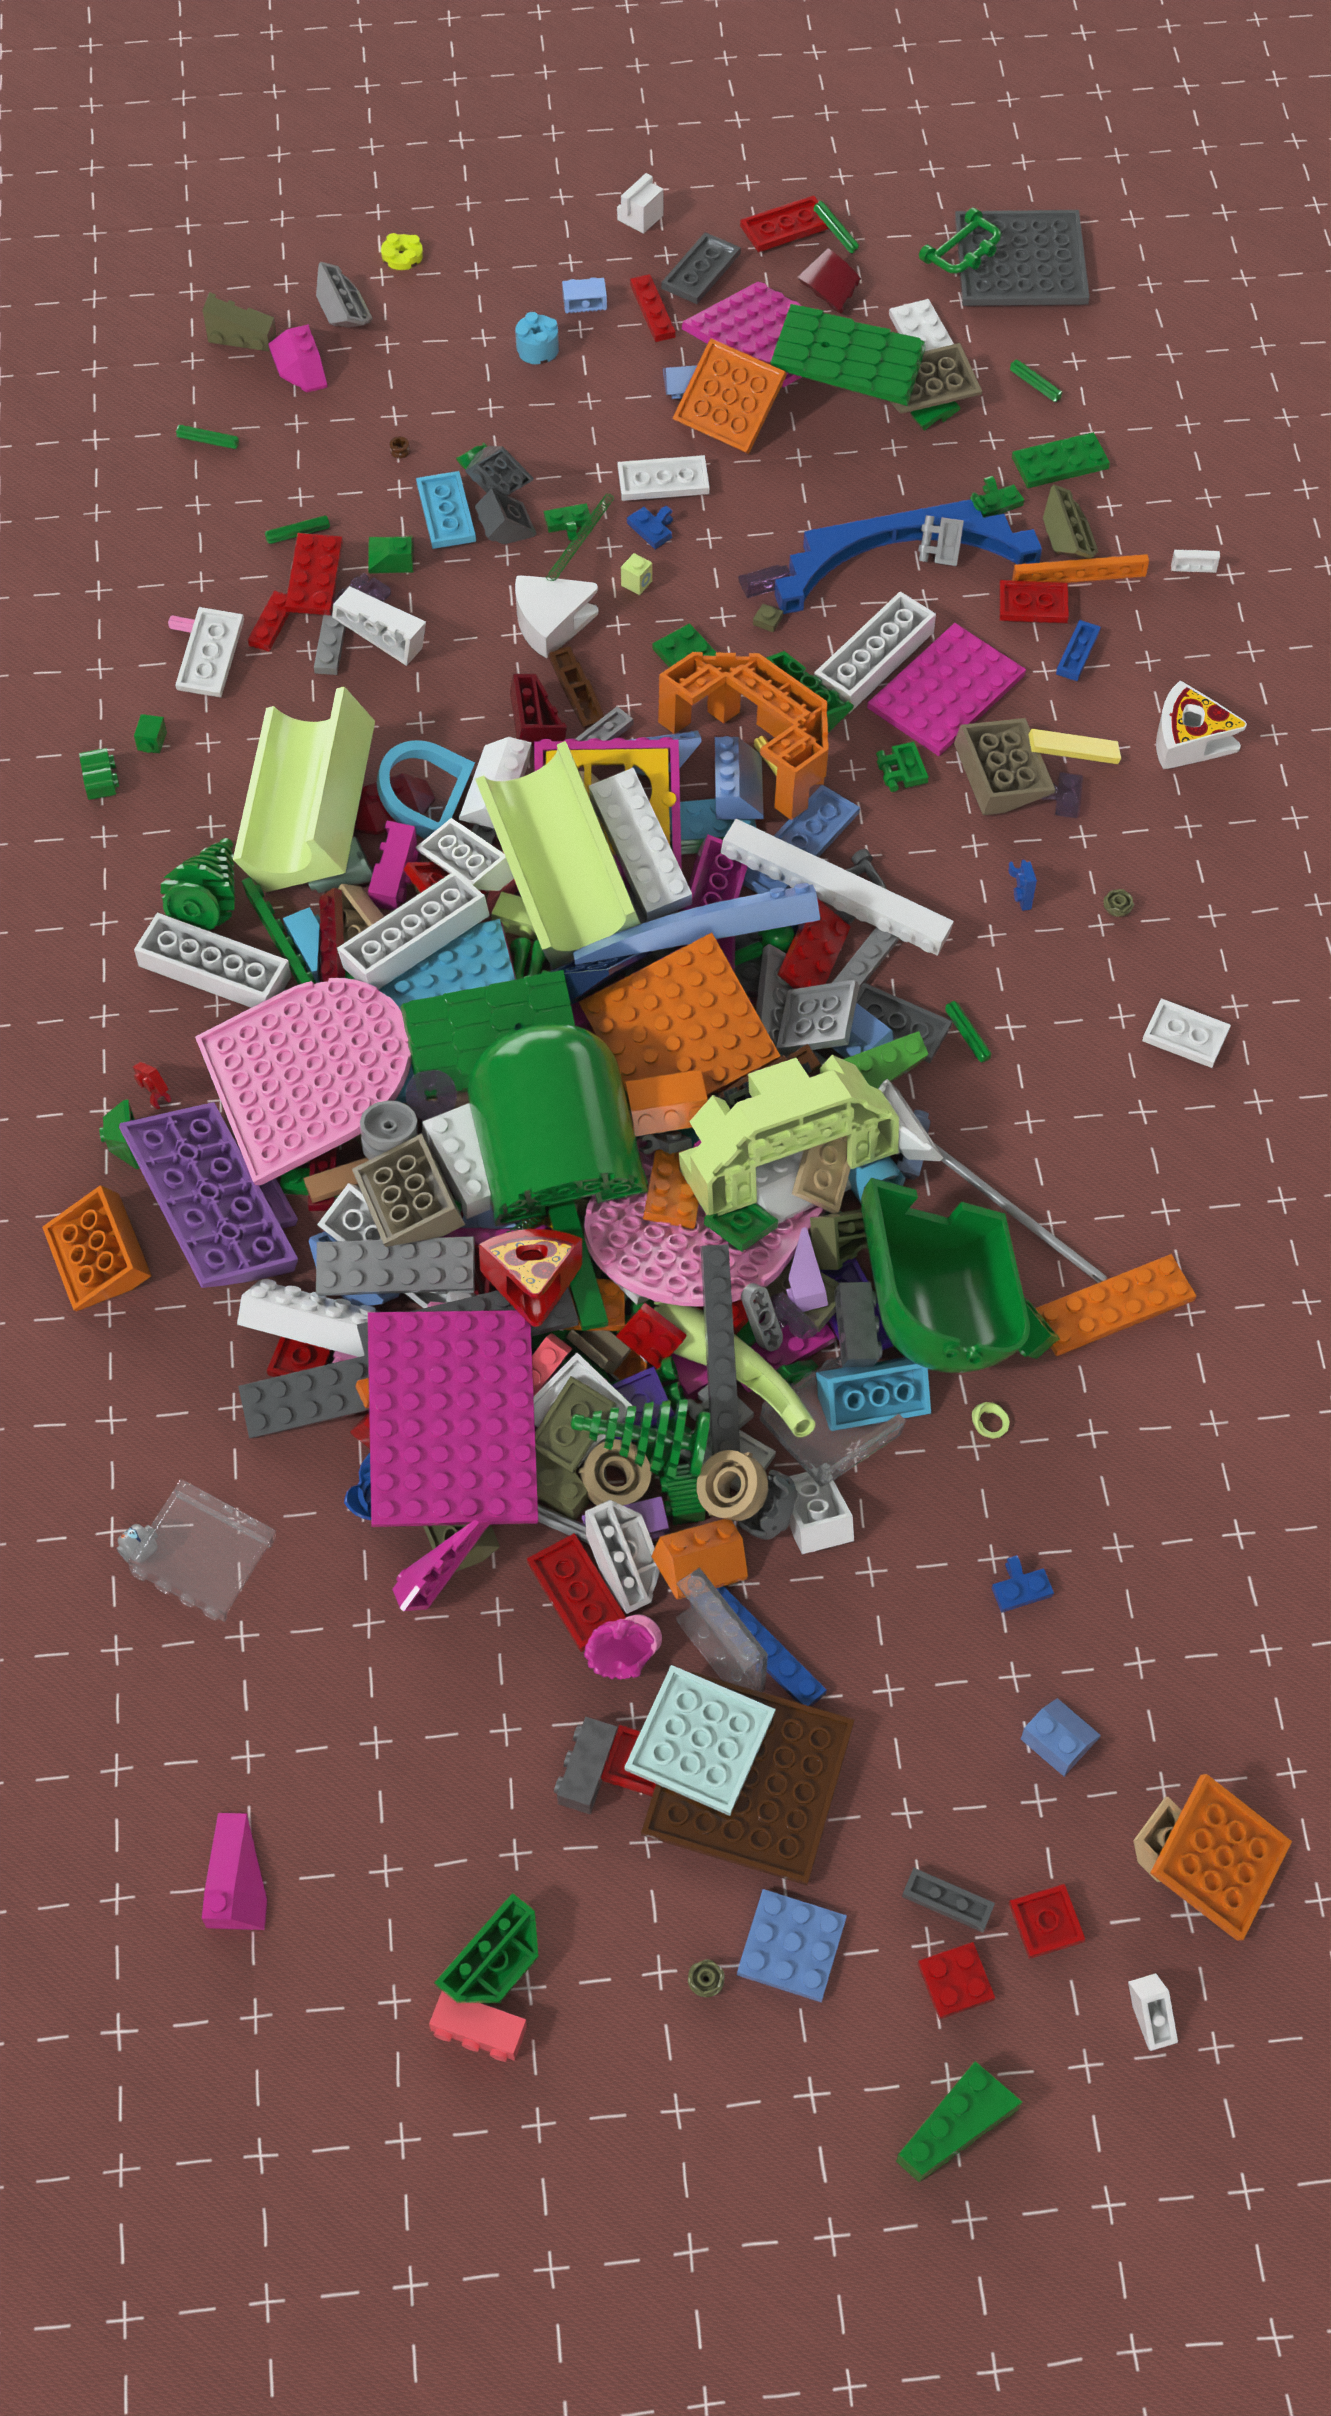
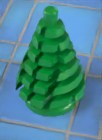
[161,838,235,931]
[571,1399,710,1482]

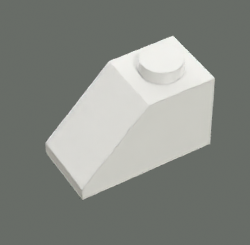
[1128,1973,1178,2051]

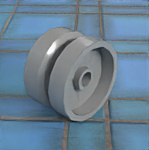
[360,1100,418,1160]

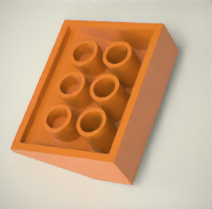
[42,1185,152,1311]

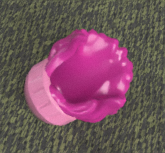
[584,1615,662,1680]

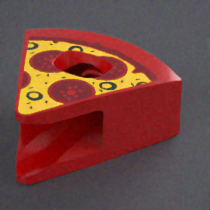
[479,1229,582,1327]

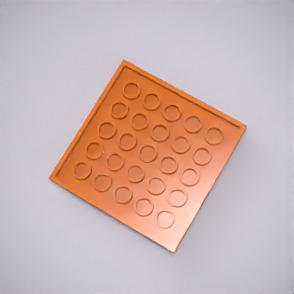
[579,933,781,1098]

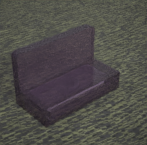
[738,565,790,598]

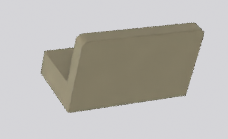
[566,1329,631,1374]

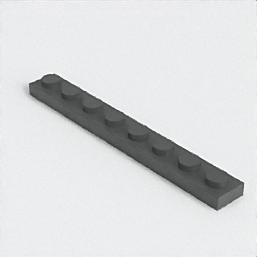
[700,1244,740,1456]

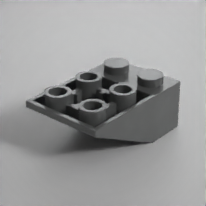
[465,446,534,495]

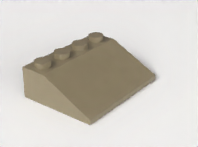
[889,343,982,414]
[954,718,1055,815]
[352,1133,465,1247]

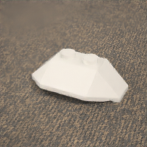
[879,1079,943,1161]
[585,1500,660,1614]

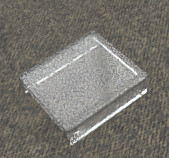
[759,1355,906,1488]
[128,1479,276,1622]
[676,1568,768,1692]

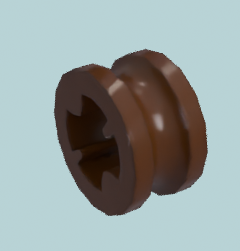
[390,436,410,459]

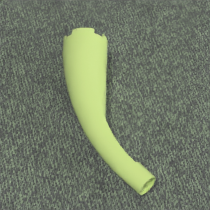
[654,1302,815,1437]

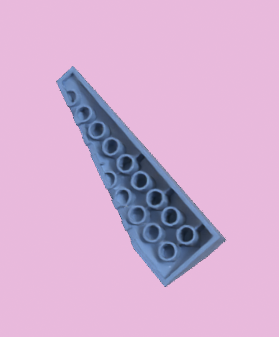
[573,883,820,965]

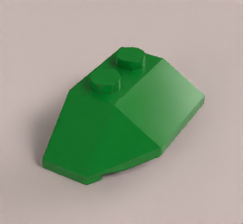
[434,1893,539,2003]

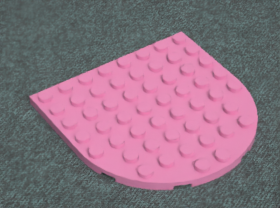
[195,978,411,1186]
[584,1139,827,1307]

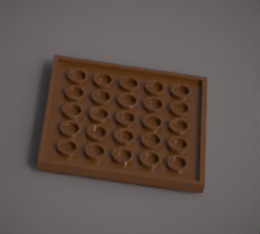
[641,1672,855,1886]

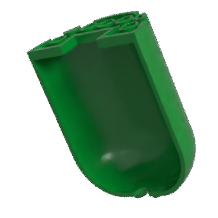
[468,1024,648,1226]
[861,1178,1030,1373]

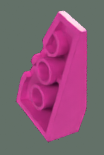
[392,1519,491,1611]
[202,1813,268,1930]

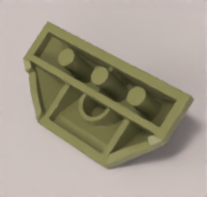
[1043,485,1098,559]

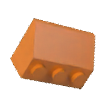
[625,1069,708,1137]
[651,1519,748,1600]

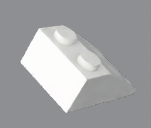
[789,1467,854,1554]

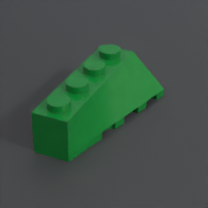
[766,651,854,732]

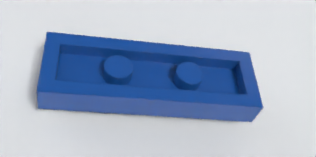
[1056,620,1101,681]

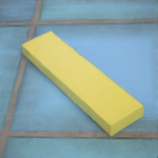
[1029,729,1121,764]

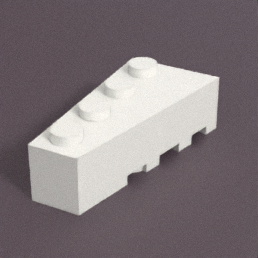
[332,586,426,666]
[422,1103,491,1219]

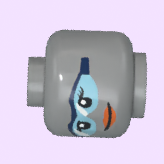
[116,1524,158,1565]

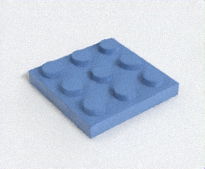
[737,1889,847,2003]

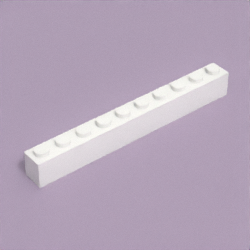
[721,819,954,956]

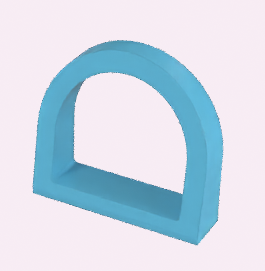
[377,740,475,839]

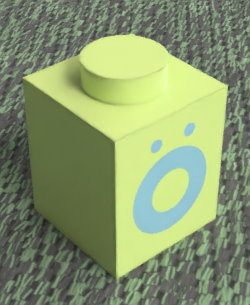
[621,553,652,595]

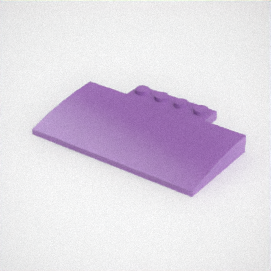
[119,1102,298,1288]

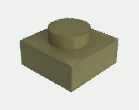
[753,604,783,632]

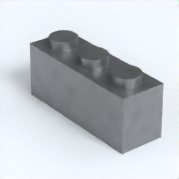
[834,1282,882,1368]
[554,1717,618,1814]

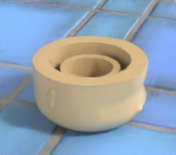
[578,1439,653,1506]
[697,1450,768,1521]

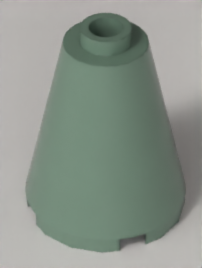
[308,837,373,893]

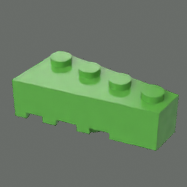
[843,1031,928,1089]

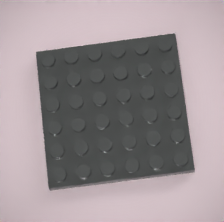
[955,210,1089,306]

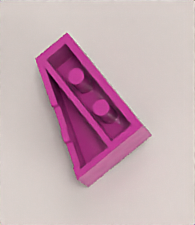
[368,821,421,911]

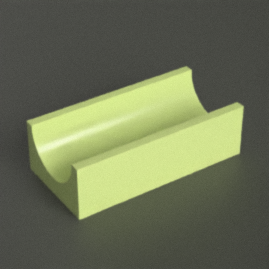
[233,687,375,892]
[475,741,641,969]

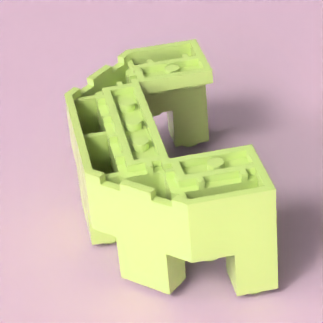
[679,1055,899,1216]

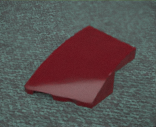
[798,249,861,314]

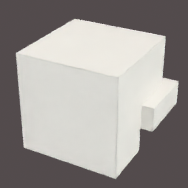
[617,173,663,234]

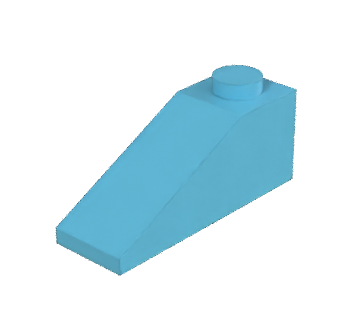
[283,907,321,983]

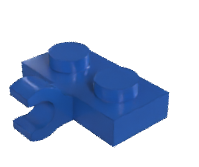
[627,506,673,549]
[1008,860,1037,911]
[992,1555,1054,1613]

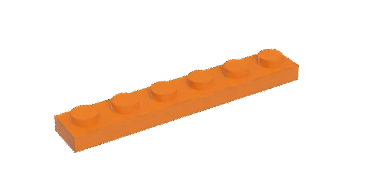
[1012,554,1149,583]

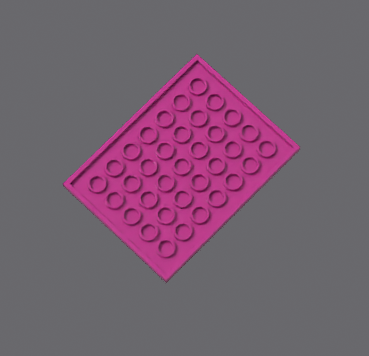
[367,1310,538,1527]

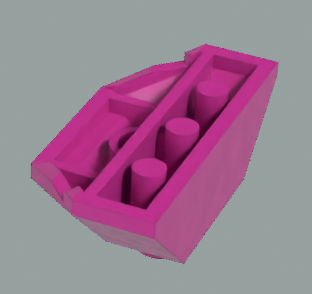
[268,325,328,392]

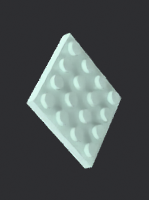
[625,1665,776,1816]

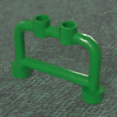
[919,207,1001,274]

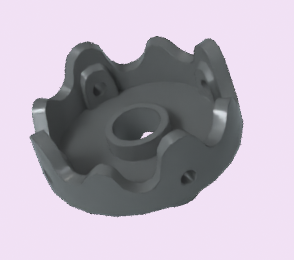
[738,1470,798,1540]

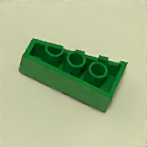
[896,2061,1022,2182]

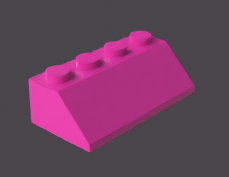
[680,834,748,912]

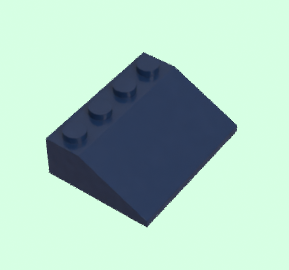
[548,951,652,1006]

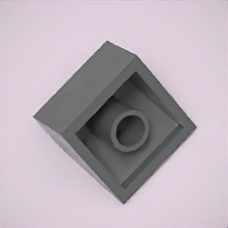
[475,488,536,545]

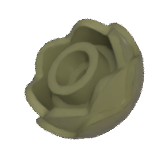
[1103,889,1134,917]
[688,1959,725,1998]

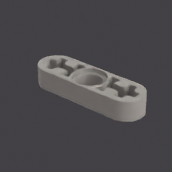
[741,1283,783,1351]

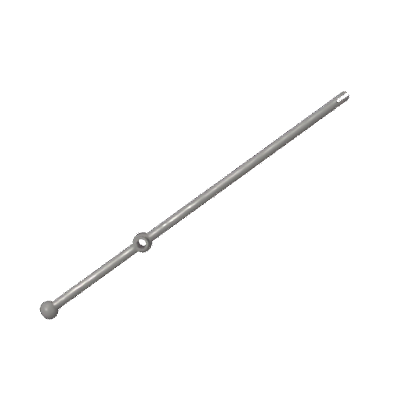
[812,1050,1107,1283]

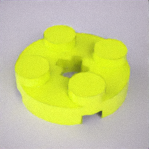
[381,233,423,270]

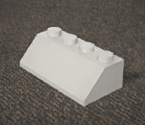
[459,737,531,829]
[416,818,514,891]
[755,1150,851,1224]

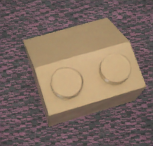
[1134,1797,1182,1882]

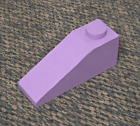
[786,1227,828,1313]

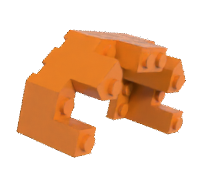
[658,652,828,820]

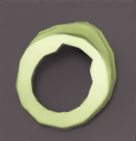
[972,1402,1010,1439]

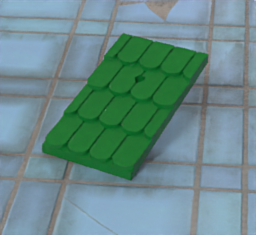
[770,304,926,406]
[401,970,575,1101]

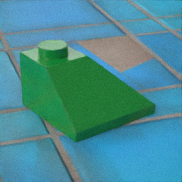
[368,536,414,574]
[99,1099,140,1169]

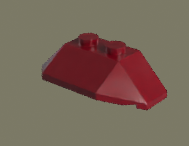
[354,773,435,835]

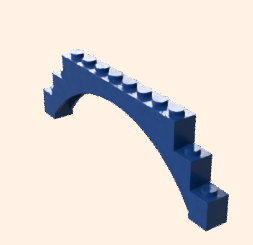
[775,499,1042,614]

